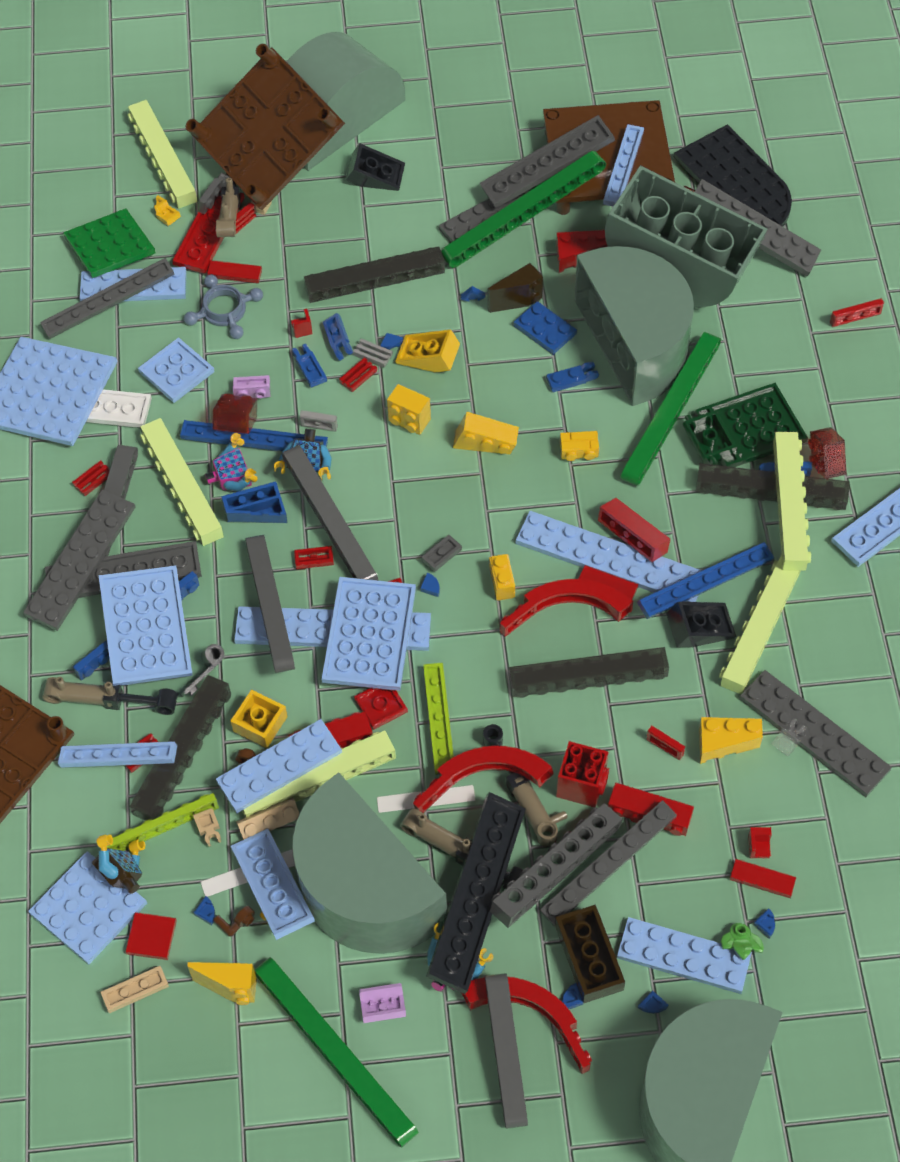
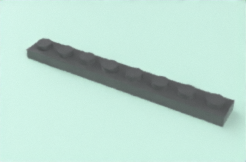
[40,258,175,339]
[540,800,677,927]

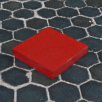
[354,688,408,730]
[126,912,177,960]

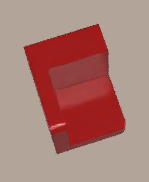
[291,308,313,338]
[748,827,772,858]

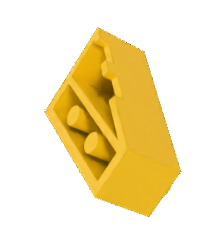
[453,412,519,455]
[699,717,763,764]

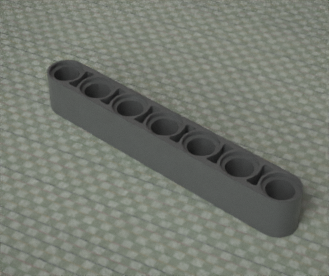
[104,445,138,556]
[485,973,528,1129]

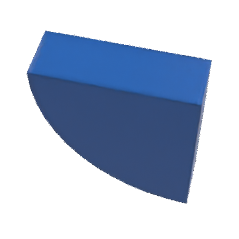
[461,286,486,302]
[380,333,403,350]
[420,573,440,597]
[194,896,215,926]
[754,908,775,939]
[562,983,584,1009]
[638,991,669,1014]

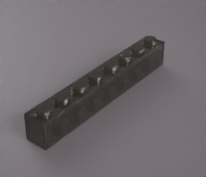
[304,246,445,303]
[696,463,850,510]
[509,647,669,698]
[129,675,231,821]

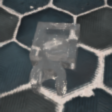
[771,719,806,756]

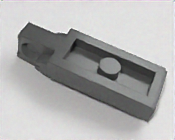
[199,172,230,214]

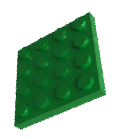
[63,208,156,278]

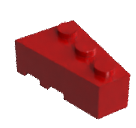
[556,230,608,273]

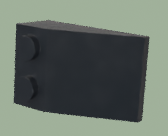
[346,143,405,191]
[666,602,737,647]

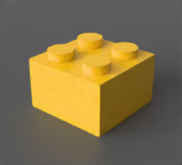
[387,384,431,435]
[231,690,288,748]

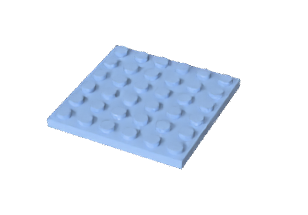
[0,337,118,446]

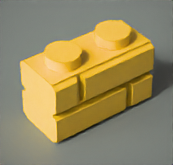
[560,431,599,461]
[489,554,515,601]

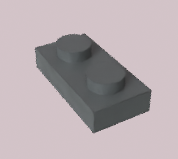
[421,535,462,572]

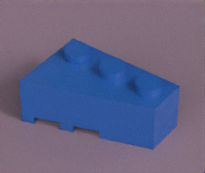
[221,481,287,523]

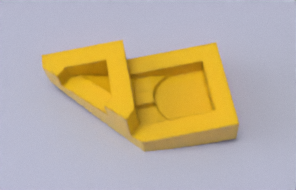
[154,195,181,226]

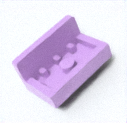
[233,375,271,400]
[359,983,406,1023]

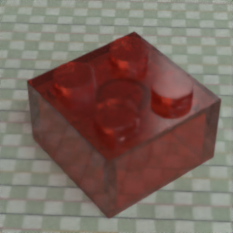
[213,393,257,434]
[808,427,847,479]

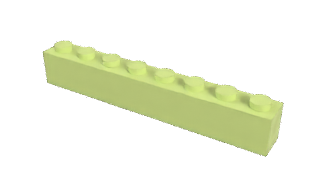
[127,100,197,209]
[140,418,224,546]
[773,432,811,571]
[719,556,801,694]
[242,731,396,818]

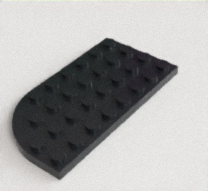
[673,124,792,227]

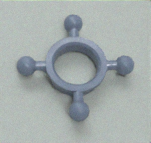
[184,274,263,339]

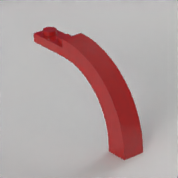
[500,579,634,637]
[413,746,554,813]
[461,977,592,1074]

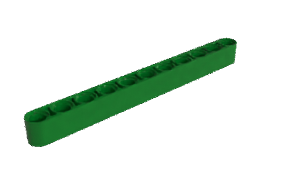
[441,151,606,268]
[621,332,721,486]
[254,957,419,1148]

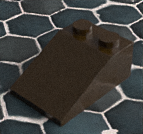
[488,263,543,313]

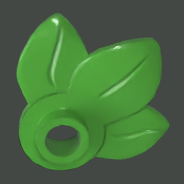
[721,923,764,960]

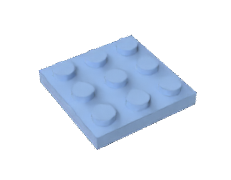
[138,337,215,403]

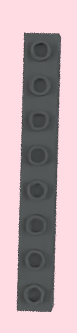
[490,803,622,928]

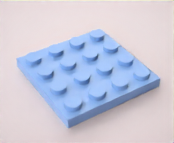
[28,851,147,965]

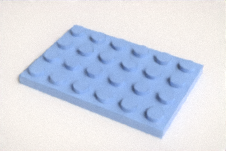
[99,566,192,686]
[322,577,416,691]

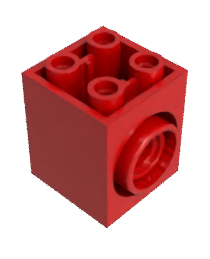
[557,741,610,808]

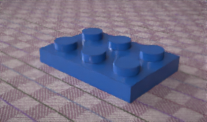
[514,301,577,355]

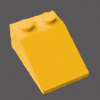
[395,329,460,372]
[187,962,257,1005]

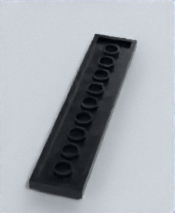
[426,792,526,994]

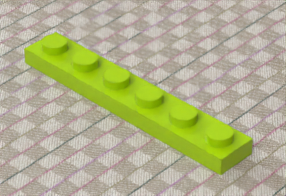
[423,663,454,775]
[107,793,219,851]

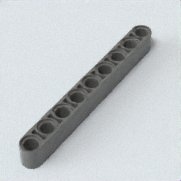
[282,445,379,581]
[245,535,295,673]

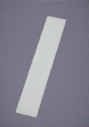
[377,785,475,813]
[201,849,295,897]

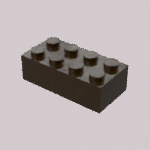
[555,904,625,1003]

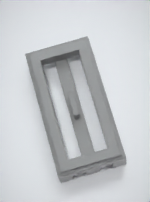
[353,339,393,368]
[300,410,338,431]

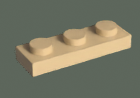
[236,798,300,840]
[101,966,169,1013]

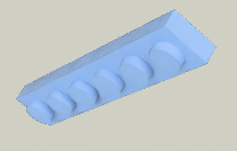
[603,124,644,206]
[58,741,177,768]

